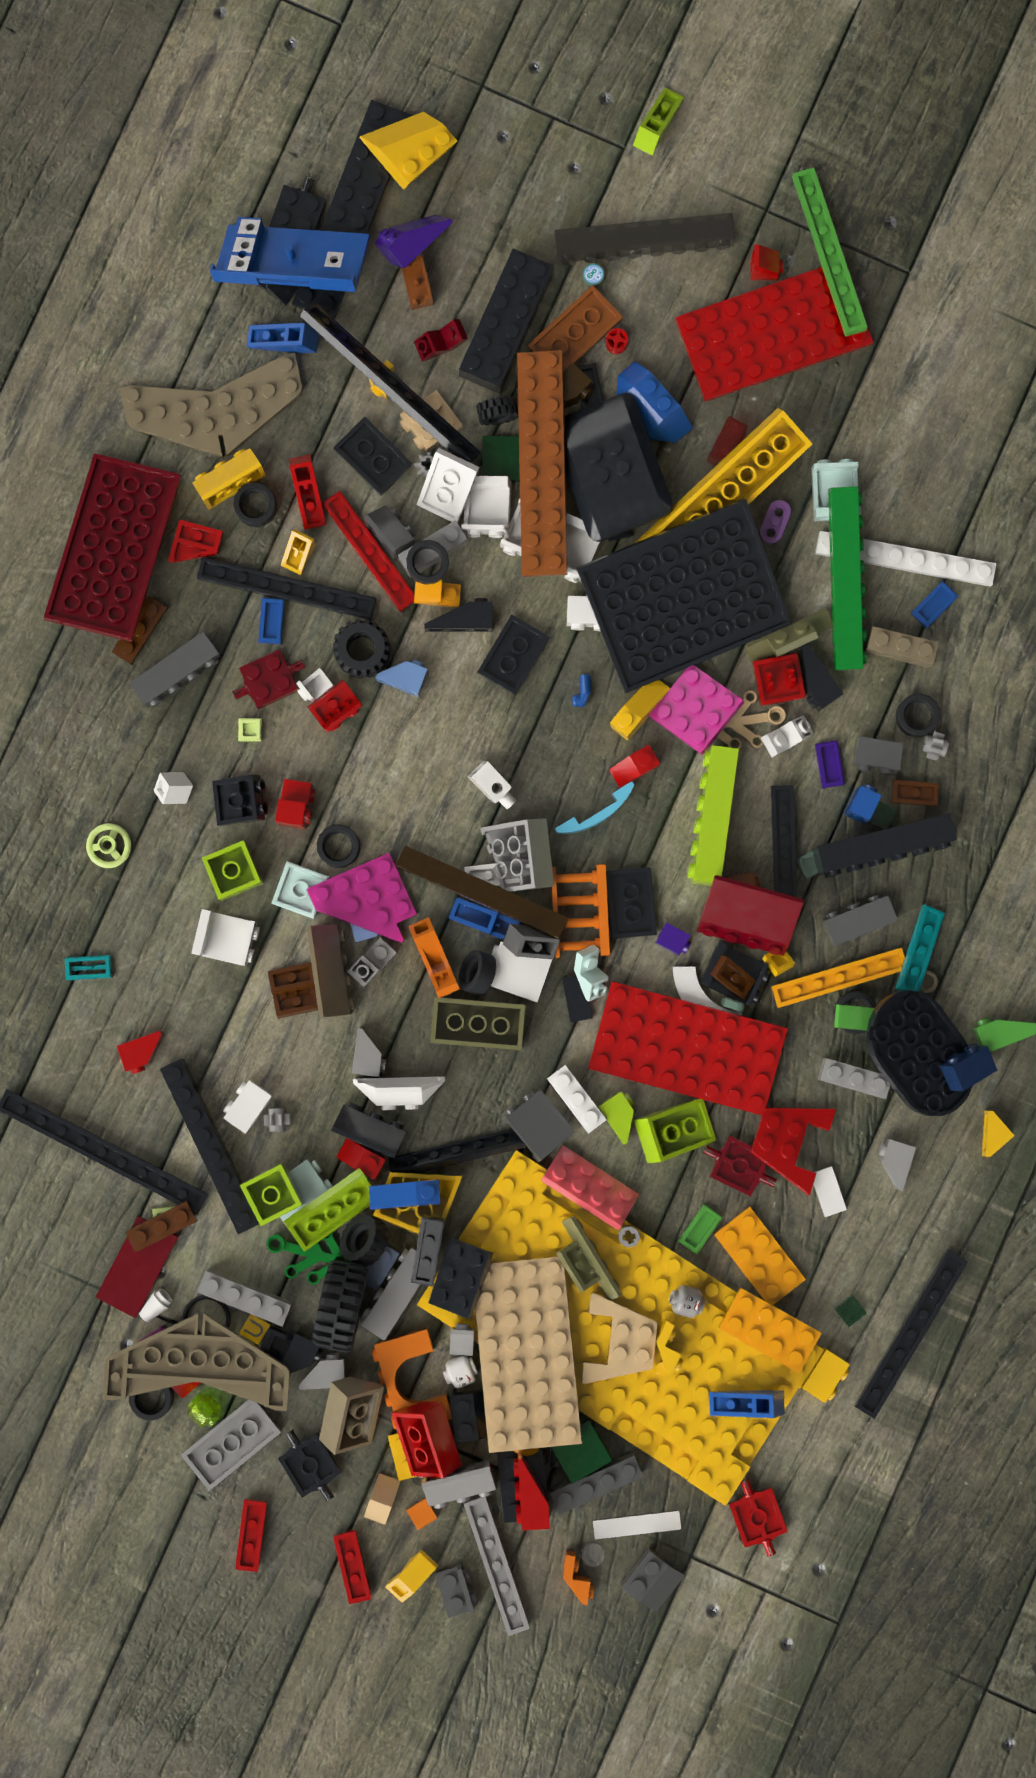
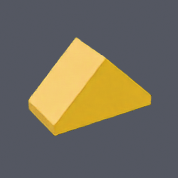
[281,529,316,575]
[982,1110,1015,1157]

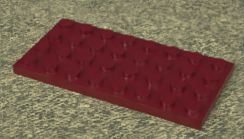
[43,453,181,642]

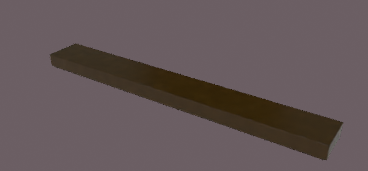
[395,846,569,940]

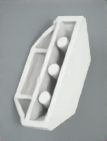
[353,1076,445,1110]

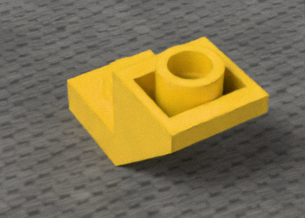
[656,1319,683,1376]
[385,1550,438,1602]

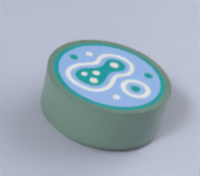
[582,263,605,287]

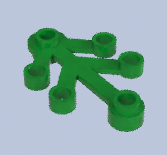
[266,1232,351,1285]

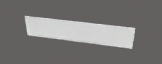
[593,1511,681,1539]

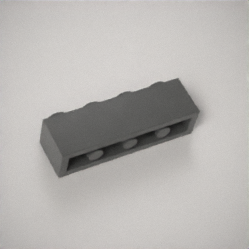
[129,632,221,708]
[549,1451,643,1515]

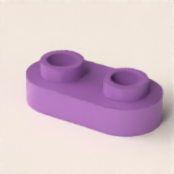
[759,500,791,545]

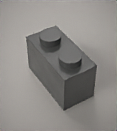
[852,736,904,775]
[503,924,560,960]

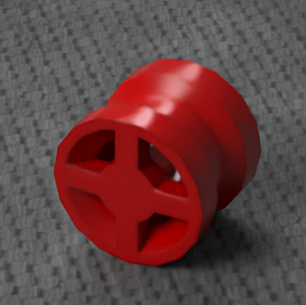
[605,328,628,355]

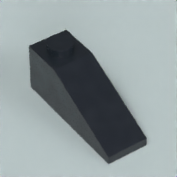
[424,598,492,632]
[799,643,843,712]

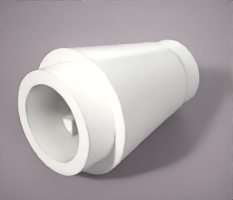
[139,1289,173,1322]

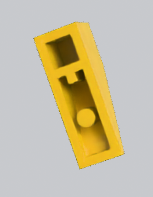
[610,680,670,741]

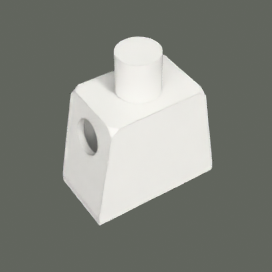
[467,761,516,809]

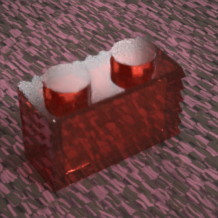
[707,417,748,466]

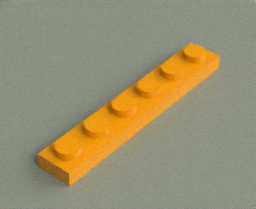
[771,948,905,1008]

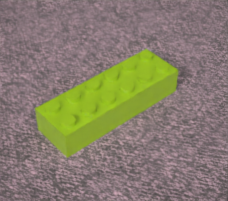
[687,745,739,886]

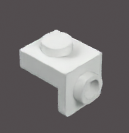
[296,668,334,702]

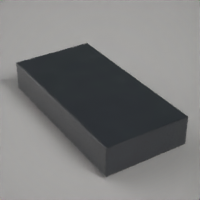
[562,975,593,1023]

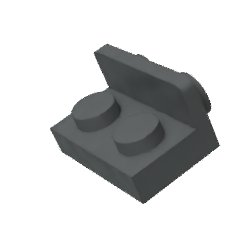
[435,1563,478,1618]

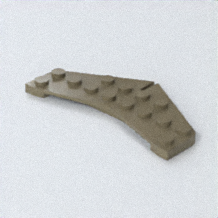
[120,353,302,458]
[102,1312,290,1411]

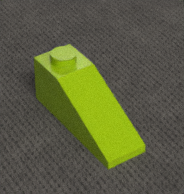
[633,87,684,156]

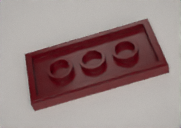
[95,1215,179,1318]

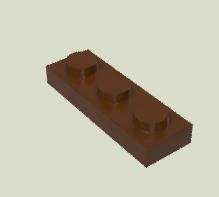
[112,596,168,665]
[125,1201,198,1252]

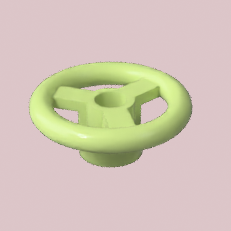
[86,823,131,868]

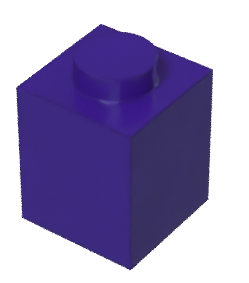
[655,922,692,956]

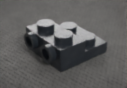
[212,774,268,826]

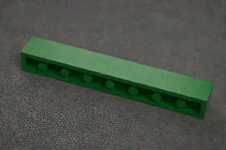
[828,487,867,670]

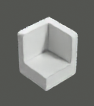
[154,772,193,804]

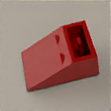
[514,1452,550,1531]

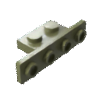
[745,609,832,663]
[556,1216,622,1300]

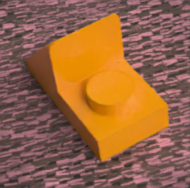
[414,580,461,608]

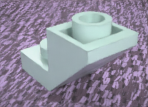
[574,945,609,1002]

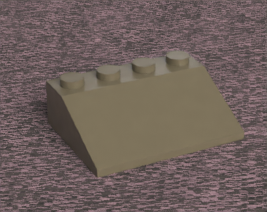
[306,924,355,1019]

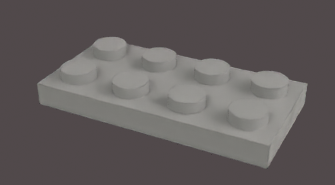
[181,1400,282,1491]

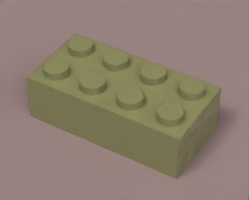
[430,997,525,1051]

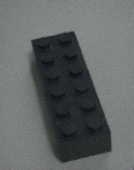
[459,248,554,394]
[812,813,957,878]

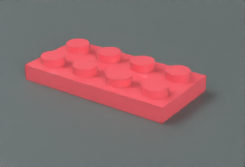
[541,1145,639,1230]

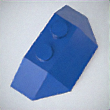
[616,361,693,443]

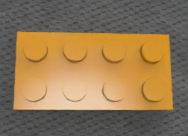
[714,1206,806,1305]
[718,1287,822,1374]

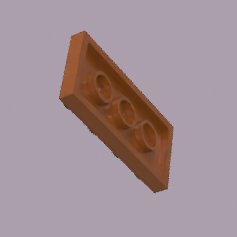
[527,285,623,373]

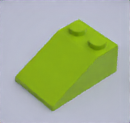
[634,1098,717,1164]

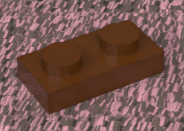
[891,780,939,807]
[710,955,756,999]

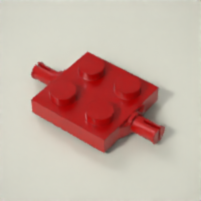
[728,1478,788,1557]

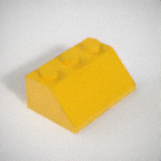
[192,448,266,510]

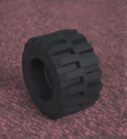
[333,619,391,679]

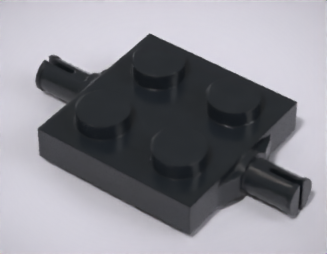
[269,177,326,230]
[278,1429,341,1502]

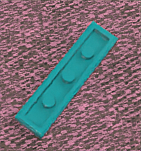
[895,904,945,991]

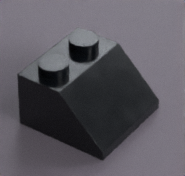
[450,1389,488,1443]

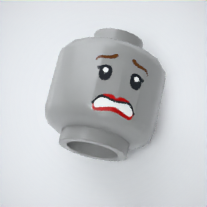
[669,1285,705,1318]

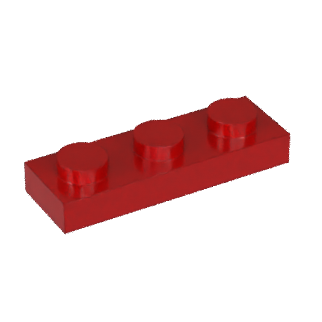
[235,1498,267,1572]
[333,1529,372,1605]

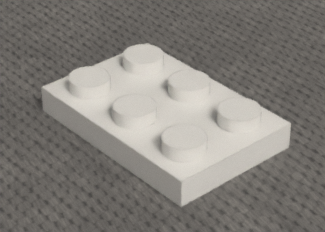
[417,448,480,523]

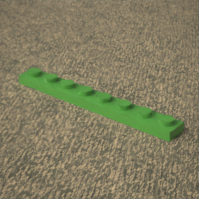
[792,167,867,337]

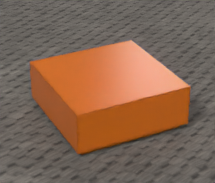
[406,1497,438,1530]

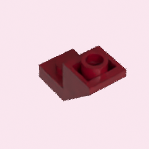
[413,319,468,362]

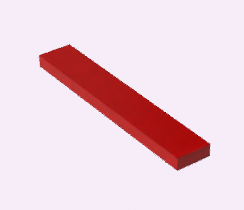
[322,491,414,612]

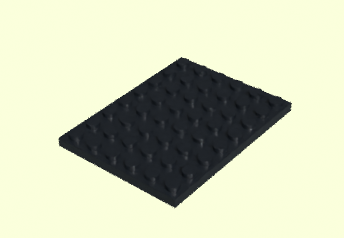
[576,498,792,694]

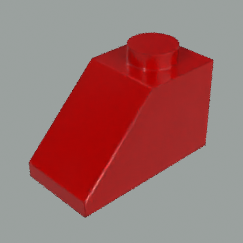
[750,244,783,281]
[609,745,660,788]
[117,1031,164,1074]
[336,1138,387,1180]

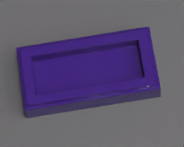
[815,740,845,789]

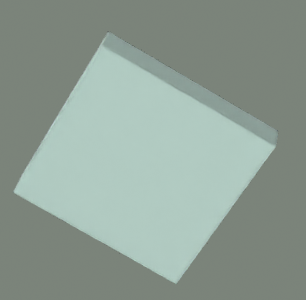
[271,861,330,919]

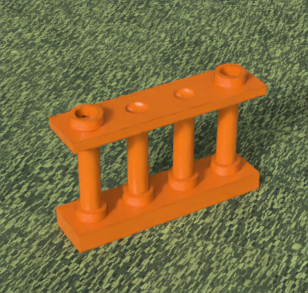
[552,864,610,958]

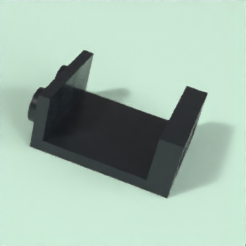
[699,941,770,1006]

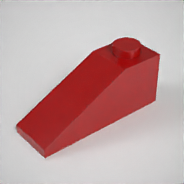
[289,454,326,530]

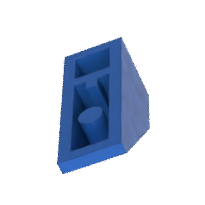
[246,323,319,354]
[369,1180,440,1210]
[709,1390,785,1418]

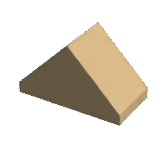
[364,1473,401,1525]

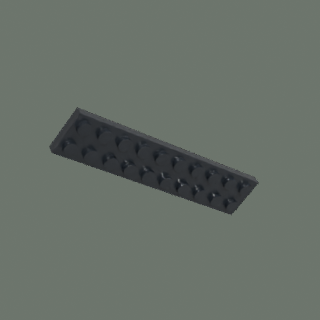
[292,100,413,320]

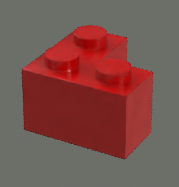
[275,779,316,830]

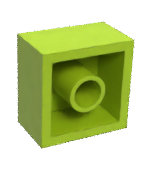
[202,840,263,901]
[240,1163,305,1226]

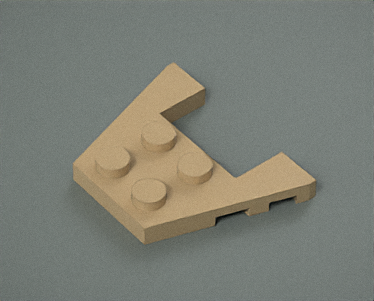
[581,1292,658,1384]

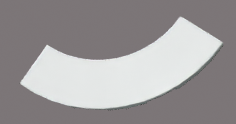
[672,967,742,1015]

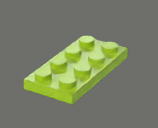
[283,1168,371,1252]

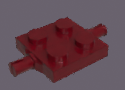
[232,649,305,710]
[703,1136,777,1197]

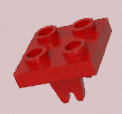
[752,653,806,707]

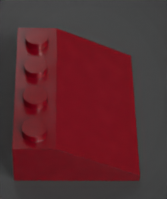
[697,875,804,956]

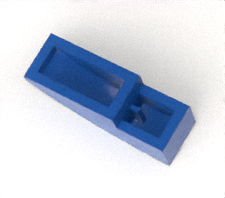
[449,897,523,940]

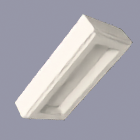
[813,1166,847,1217]

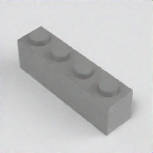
[361,1246,420,1341]
[197,1269,293,1327]

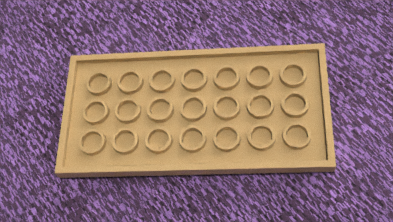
[475,1257,582,1453]

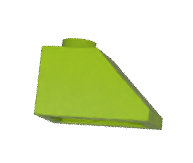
[598,1091,634,1145]

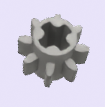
[414,451,433,477]
[922,731,949,760]
[263,1108,291,1132]

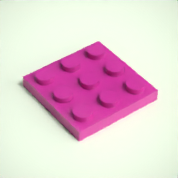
[649,665,744,755]

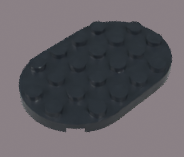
[867,990,972,1116]

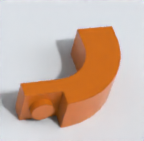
[408,917,459,998]

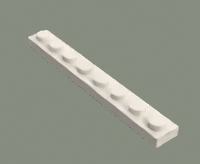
[815,531,996,587]

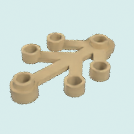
[717,690,786,749]

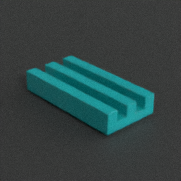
[65,955,112,980]

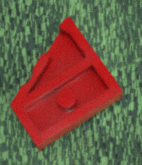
[168,519,224,563]

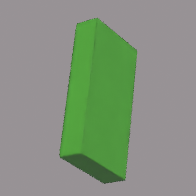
[678,1204,723,1254]

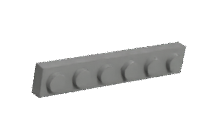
[463,1496,530,1636]

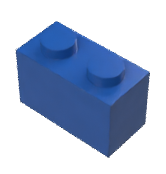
[844,785,882,824]

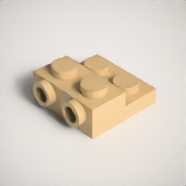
[399,390,463,453]

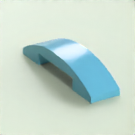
[554,781,634,834]

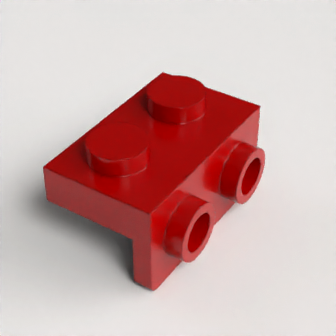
[307,680,362,732]

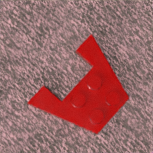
[750,1108,836,1196]

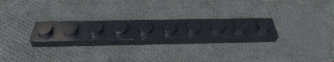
[300,303,481,463]
[0,1089,209,1215]

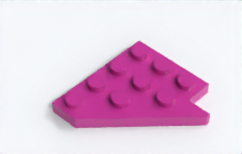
[306,853,417,943]

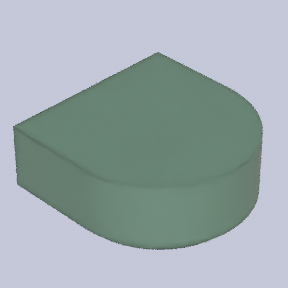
[720,997,745,1012]

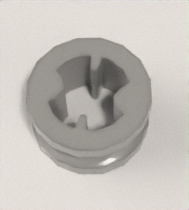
[618,1226,639,1247]

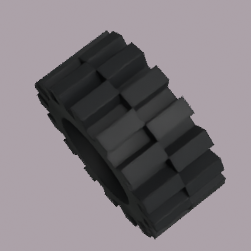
[476,396,519,426]

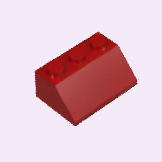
[392,1401,462,1478]

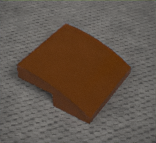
[268,962,318,1019]

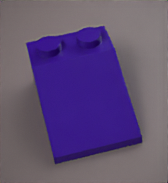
[374,215,453,268]

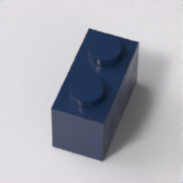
[940,1044,998,1091]

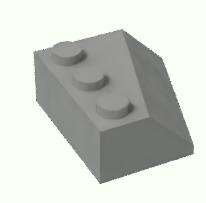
[480,818,554,892]

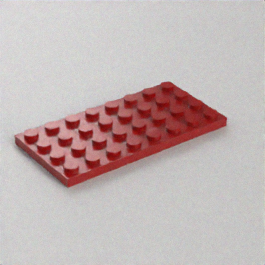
[675,267,873,402]
[588,981,788,1115]

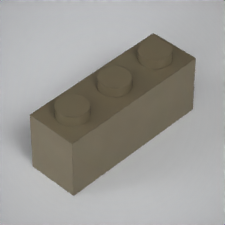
[864,626,939,668]

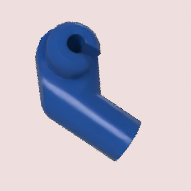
[572,674,591,708]

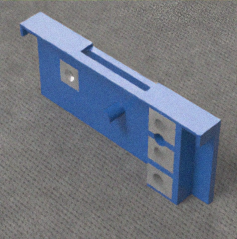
[210,217,370,292]

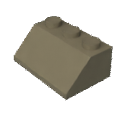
[319,1377,384,1455]

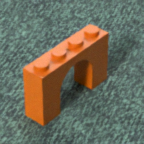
[371,1327,452,1429]

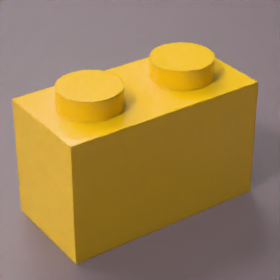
[801,1347,850,1403]

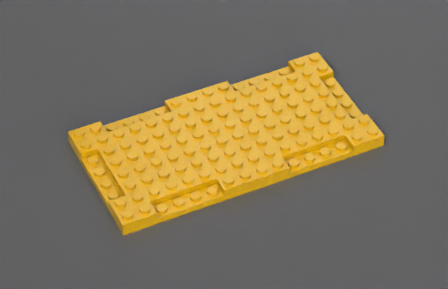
[417,1150,824,1506]

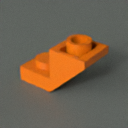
[563,1550,594,1605]

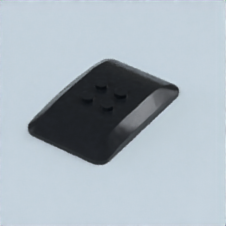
[564,393,673,542]

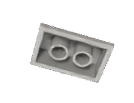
[421,1459,496,1509]

